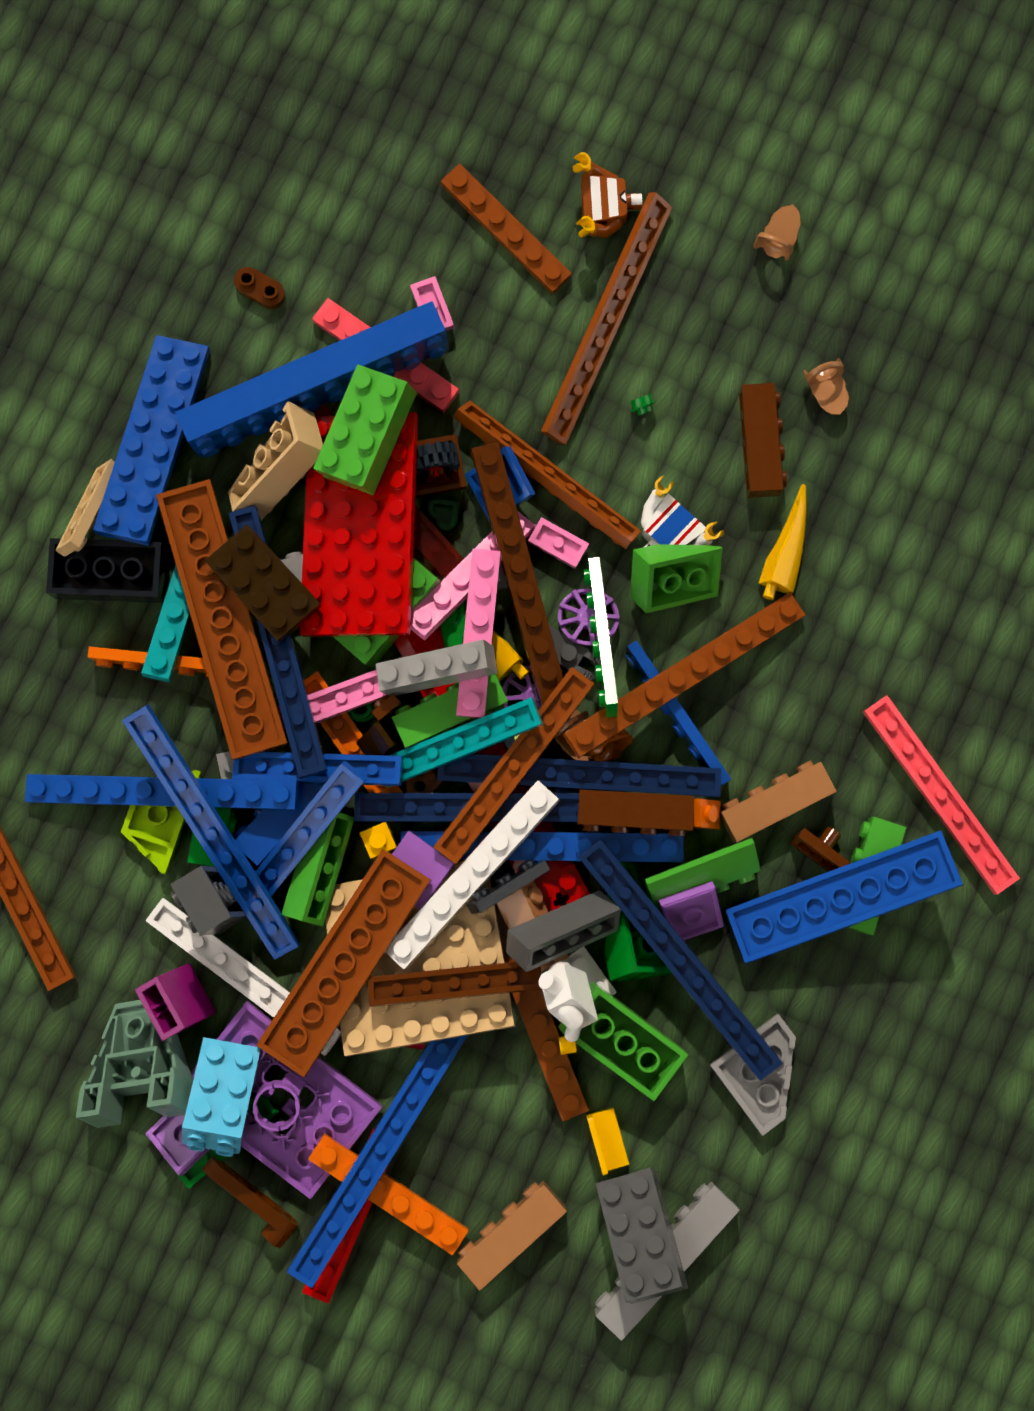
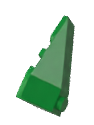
[605,862,672,981]

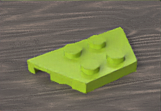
[121,770,203,874]

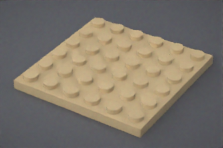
[325,861,515,1057]

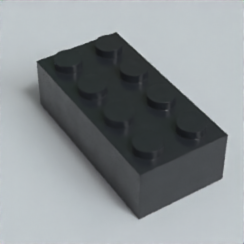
[46,538,168,603]

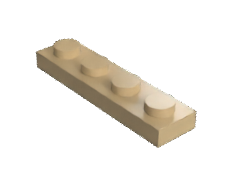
[55,459,115,557]

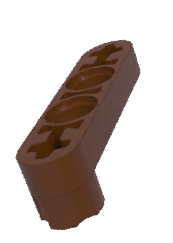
[203,1156,299,1249]

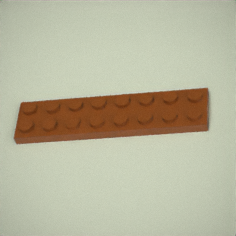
[256,849,432,1077]

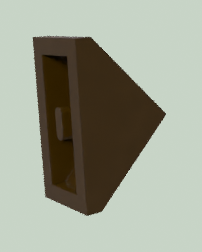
[356,721,403,756]

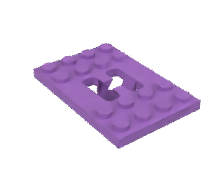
[191,1001,382,1199]

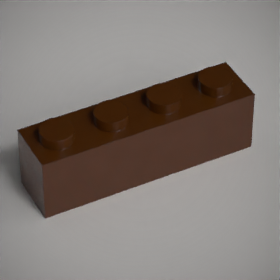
[738,383,787,498]
[577,790,695,836]

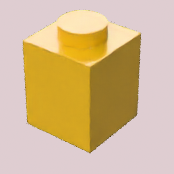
[360,822,398,860]

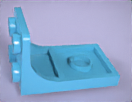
[182,1037,261,1156]

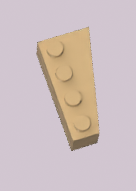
[228,401,323,521]

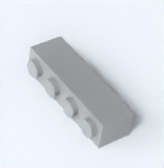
[376,640,498,696]

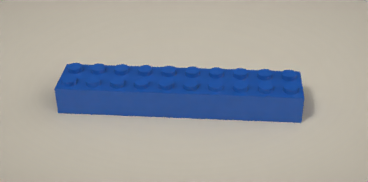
[175,301,449,458]

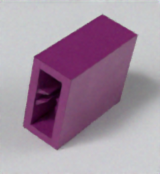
[135,963,217,1041]

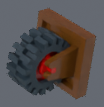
[415,434,467,499]

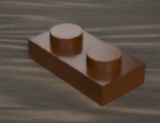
[372,694,403,724]

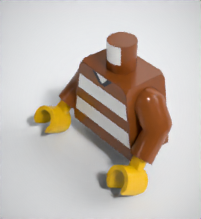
[573,152,642,239]

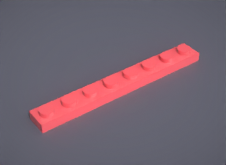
[863,695,1020,895]

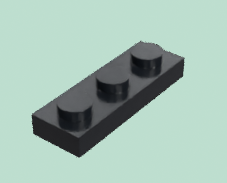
[466,858,550,914]

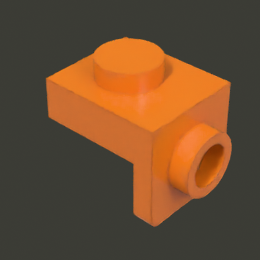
[693,799,721,829]

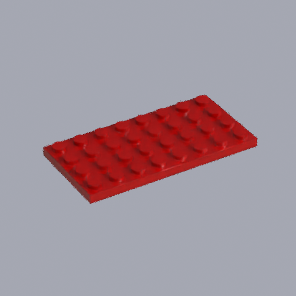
[299,412,418,637]

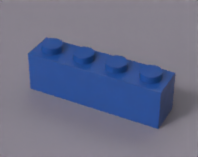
[234,783,324,866]

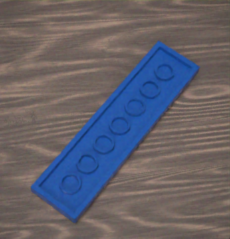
[93,335,210,546]
[726,830,963,964]

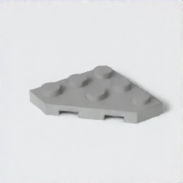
[710,1014,796,1136]

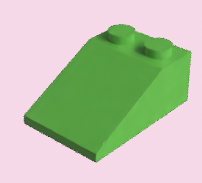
[630,544,723,613]

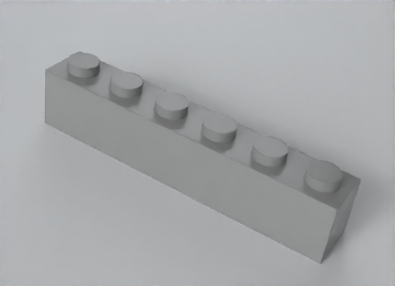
[594,1181,740,1341]

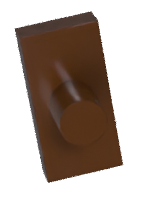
[790,827,850,872]

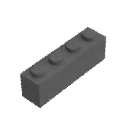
[506,890,621,972]

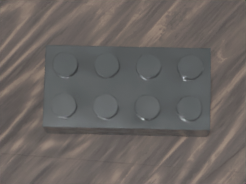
[170,866,247,936]
[596,1168,688,1304]

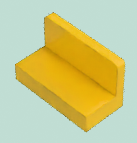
[586,1107,629,1175]

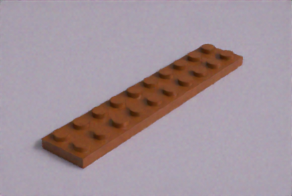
[156,479,288,761]

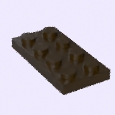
[205,524,322,643]

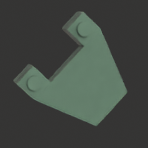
[76,1000,193,1128]

